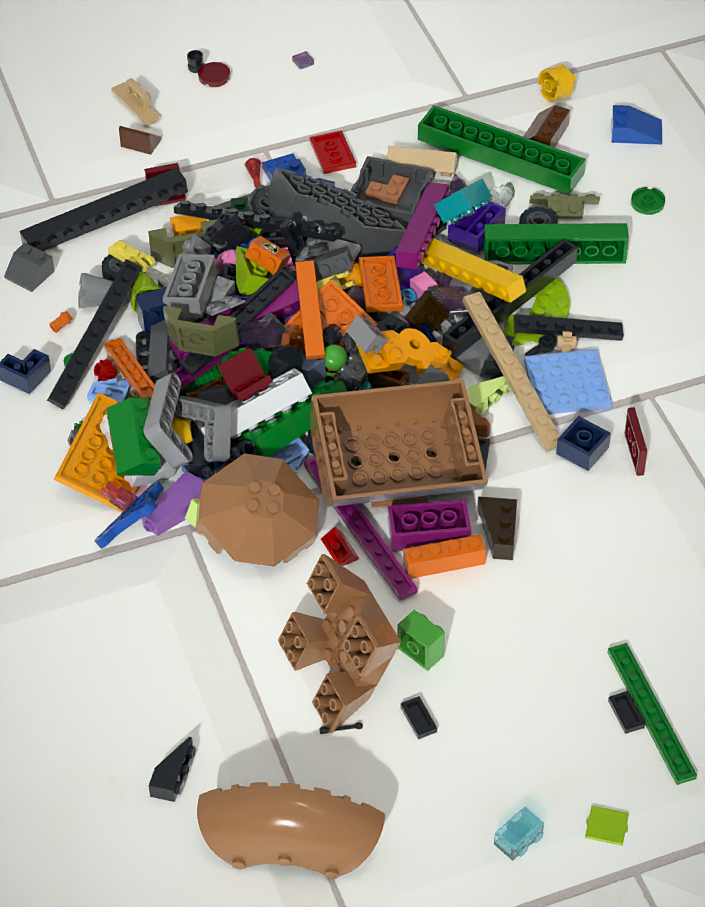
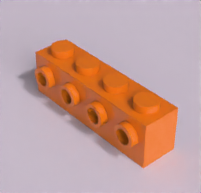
[403,534,486,579]

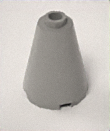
[78,273,127,309]

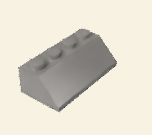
[163,254,217,318]

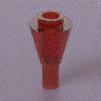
[244,158,261,188]

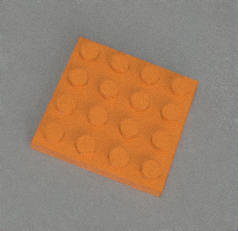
[284,279,378,379]

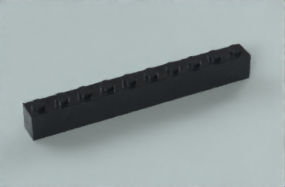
[19,168,188,251]
[442,239,578,359]

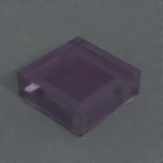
[292,51,314,69]

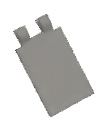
[430,320,496,377]

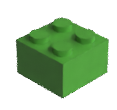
[397,609,445,671]

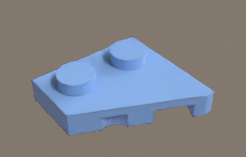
[87,378,131,402]
[270,437,309,473]

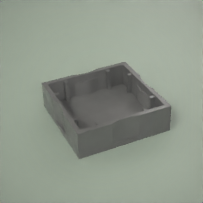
[351,156,433,229]

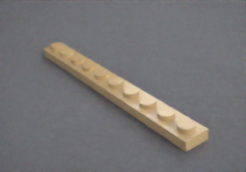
[462,292,560,451]

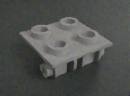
[204,296,245,320]

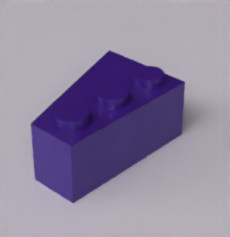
[448,202,506,254]

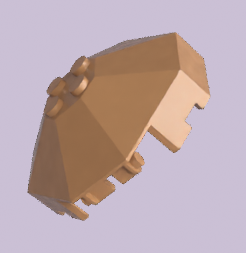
[195,454,319,567]

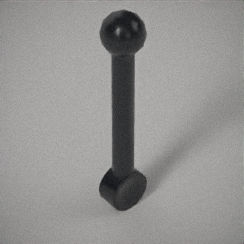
[319,722,363,734]

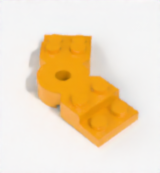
[355,328,464,381]

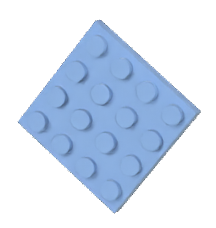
[524,349,612,415]

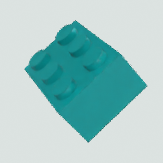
[434,178,493,223]

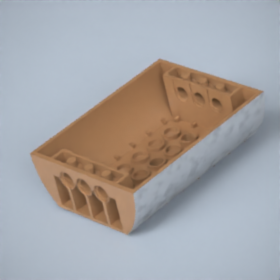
[311,379,488,507]

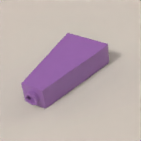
[142,471,204,536]

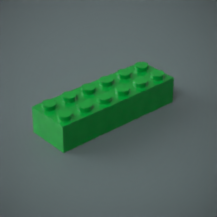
[238,380,348,457]

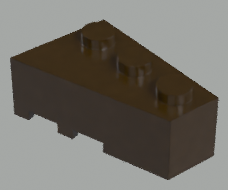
[477,496,517,560]

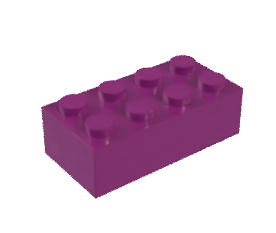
[388,499,471,552]

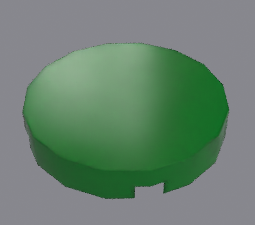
[631,187,665,215]

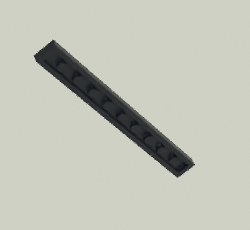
[174,200,342,242]
[47,259,141,409]

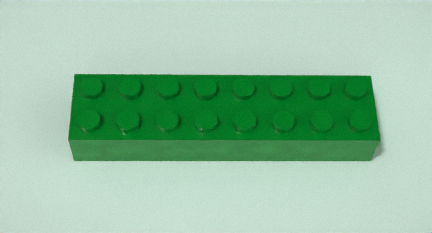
[483,223,629,265]

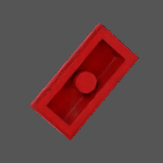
[321,527,359,566]

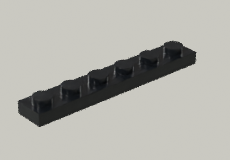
[513,314,624,341]

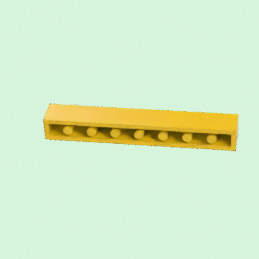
[421,238,526,303]

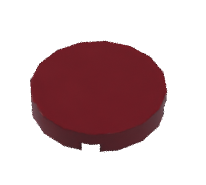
[198,62,231,87]

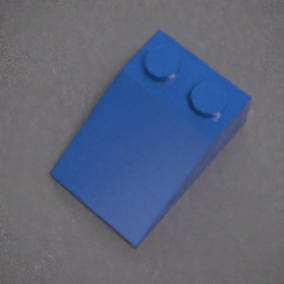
[611,105,662,145]

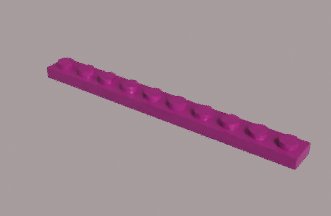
[304,457,418,600]

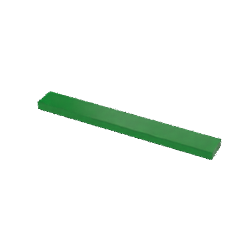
[607,643,697,785]

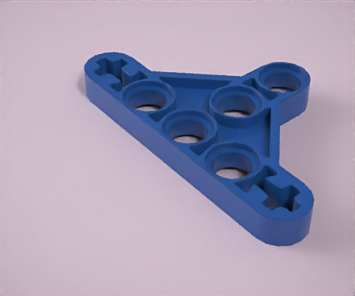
[94,480,165,549]

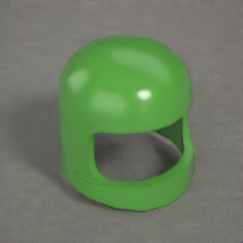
[317,344,348,377]

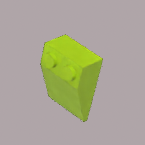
[236,246,274,295]

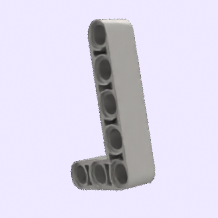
[144,372,193,469]
[174,396,231,462]

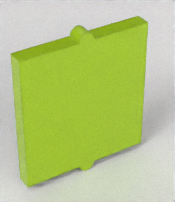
[585,805,629,846]

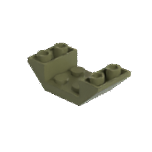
[148,219,218,268]
[163,306,240,356]

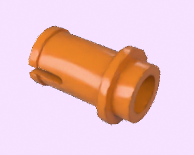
[49,311,73,333]

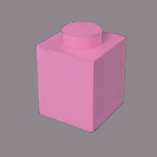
[410,271,438,298]

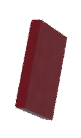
[624,407,647,476]

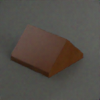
[119,126,162,155]

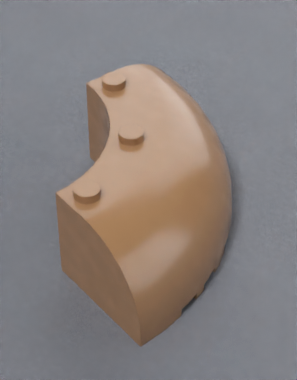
[197,782,385,879]

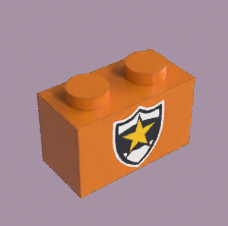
[245,236,290,274]

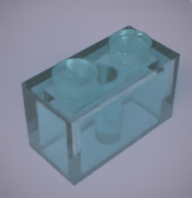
[494,807,544,861]

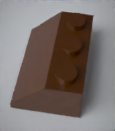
[523,105,570,148]

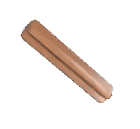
[371,496,429,508]

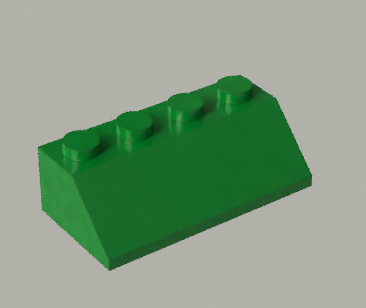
[106,398,161,476]

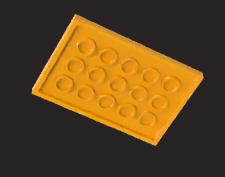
[54,392,137,512]

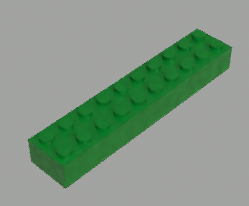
[418,105,586,194]

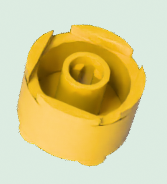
[538,64,576,101]

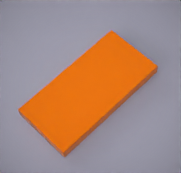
[358,256,403,312]

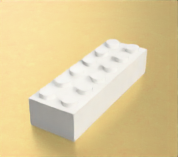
[196,368,312,439]

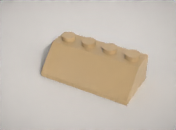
[387,146,459,177]

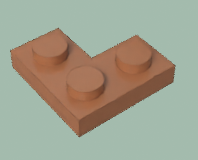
[365,174,410,205]

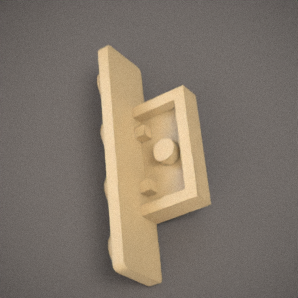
[111,78,159,125]

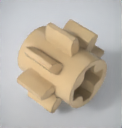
[557,331,577,352]

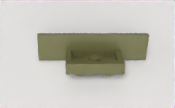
[529,193,600,218]

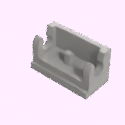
[346,315,389,354]

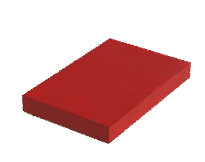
[310,131,356,174]

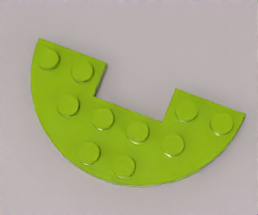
[503,278,570,345]

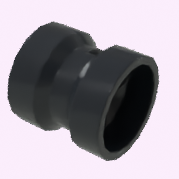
[187,50,204,73]

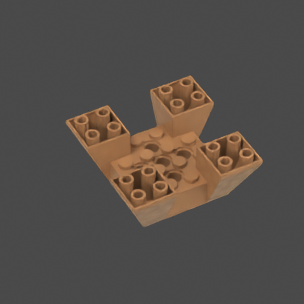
[278,554,401,733]

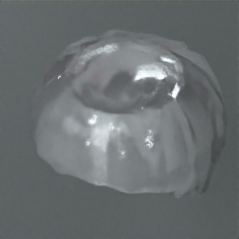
[487,182,515,208]

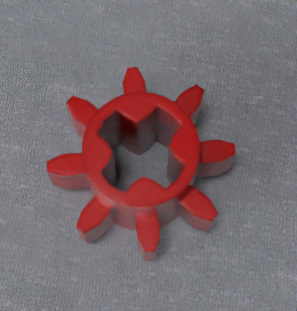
[94,359,117,381]

